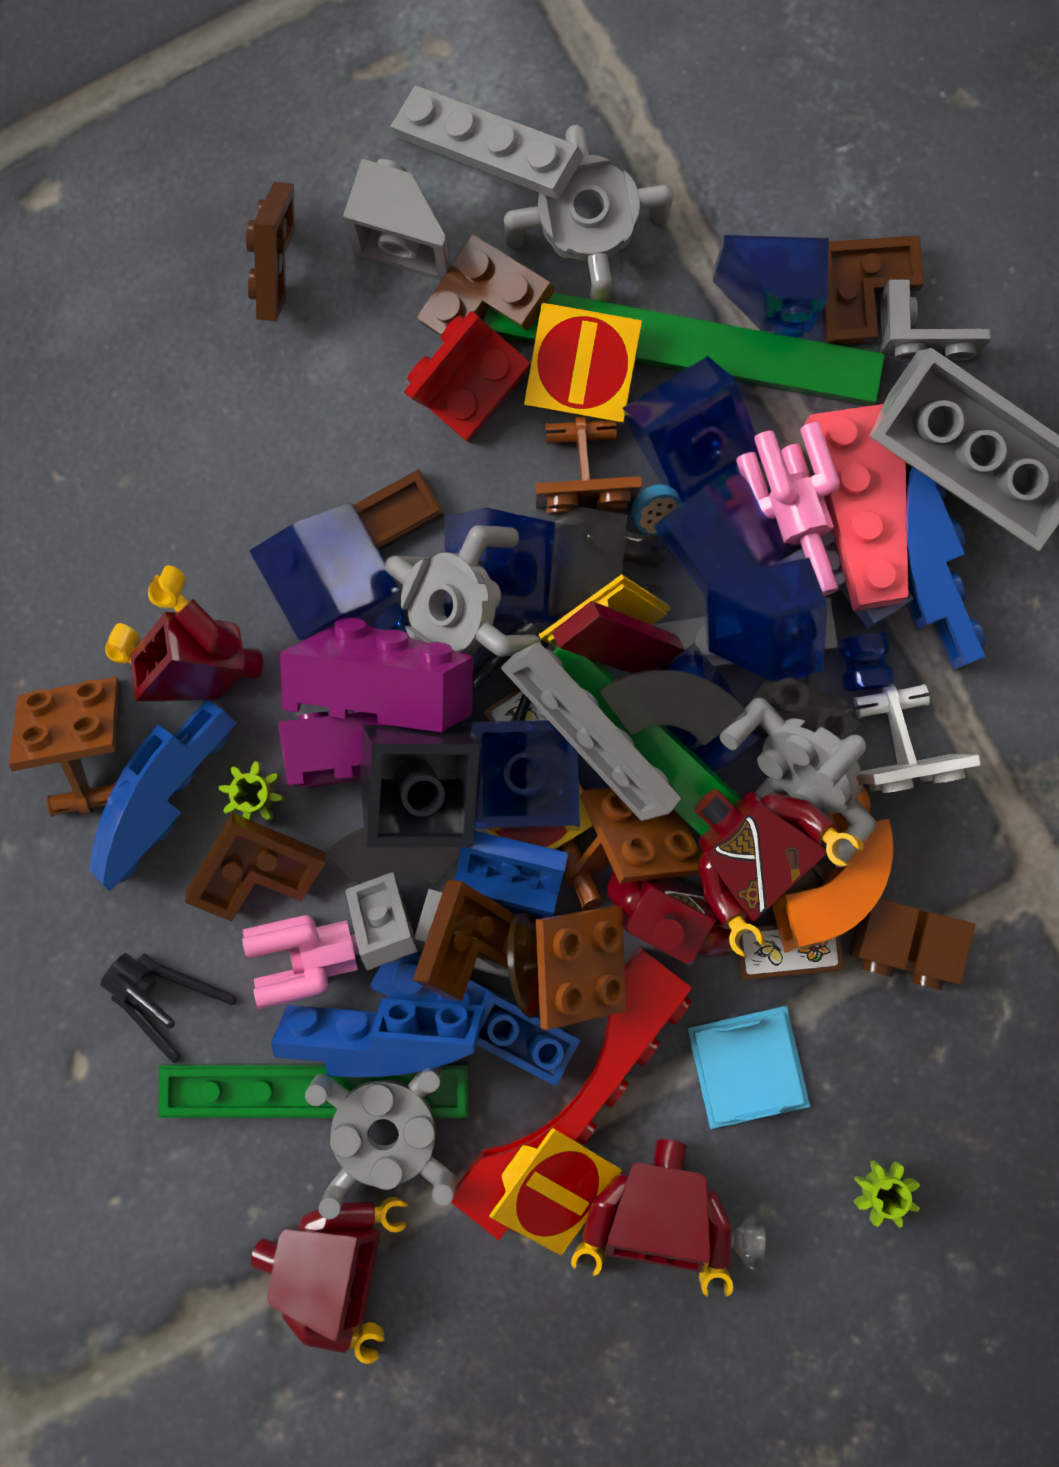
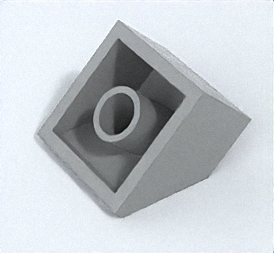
[343,159,450,280]

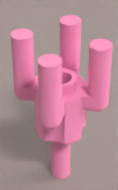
[736,422,840,596]
[242,915,414,1010]

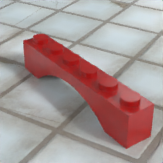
[451,947,692,1241]

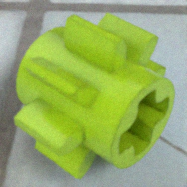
[219,761,286,821]
[854,1160,920,1228]

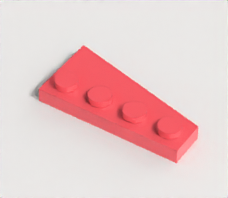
[804,404,908,611]

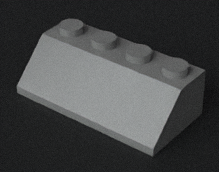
[869,348,1059,551]

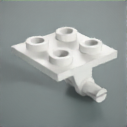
[854,684,981,793]

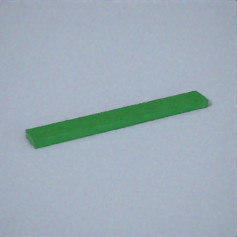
[484,293,885,406]

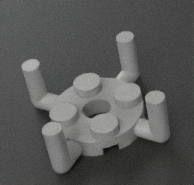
[504,125,673,302]
[385,525,542,657]
[720,698,876,867]
[305,1066,456,1219]

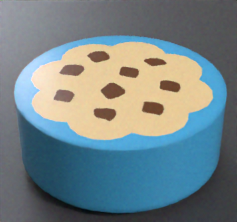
[631,485,685,537]

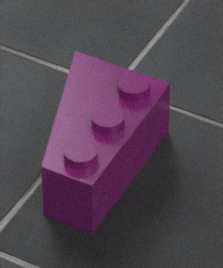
[280,618,473,732]
[278,710,385,789]

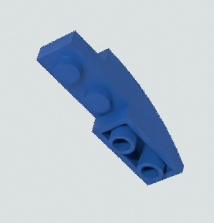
[906,467,986,670]
[89,700,237,891]
[370,951,581,1086]
[271,998,485,1077]

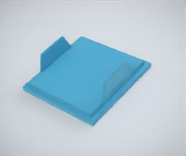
[687,1006,810,1129]

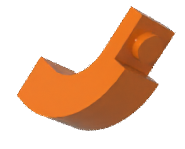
[772,777,893,953]

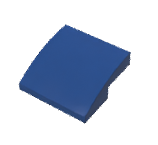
[454,830,568,920]

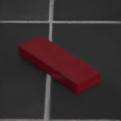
[552,601,685,679]

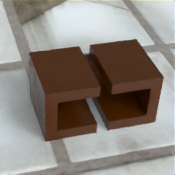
[849,899,976,990]

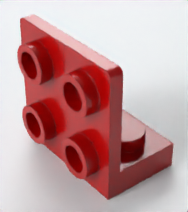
[404,311,531,442]

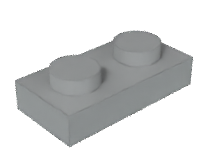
[345,872,417,970]

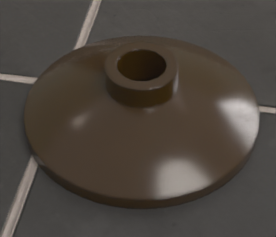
[507,913,540,1018]

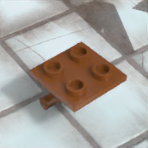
[535,416,642,516]
[8,676,120,817]
[556,788,702,910]
[536,906,626,1030]

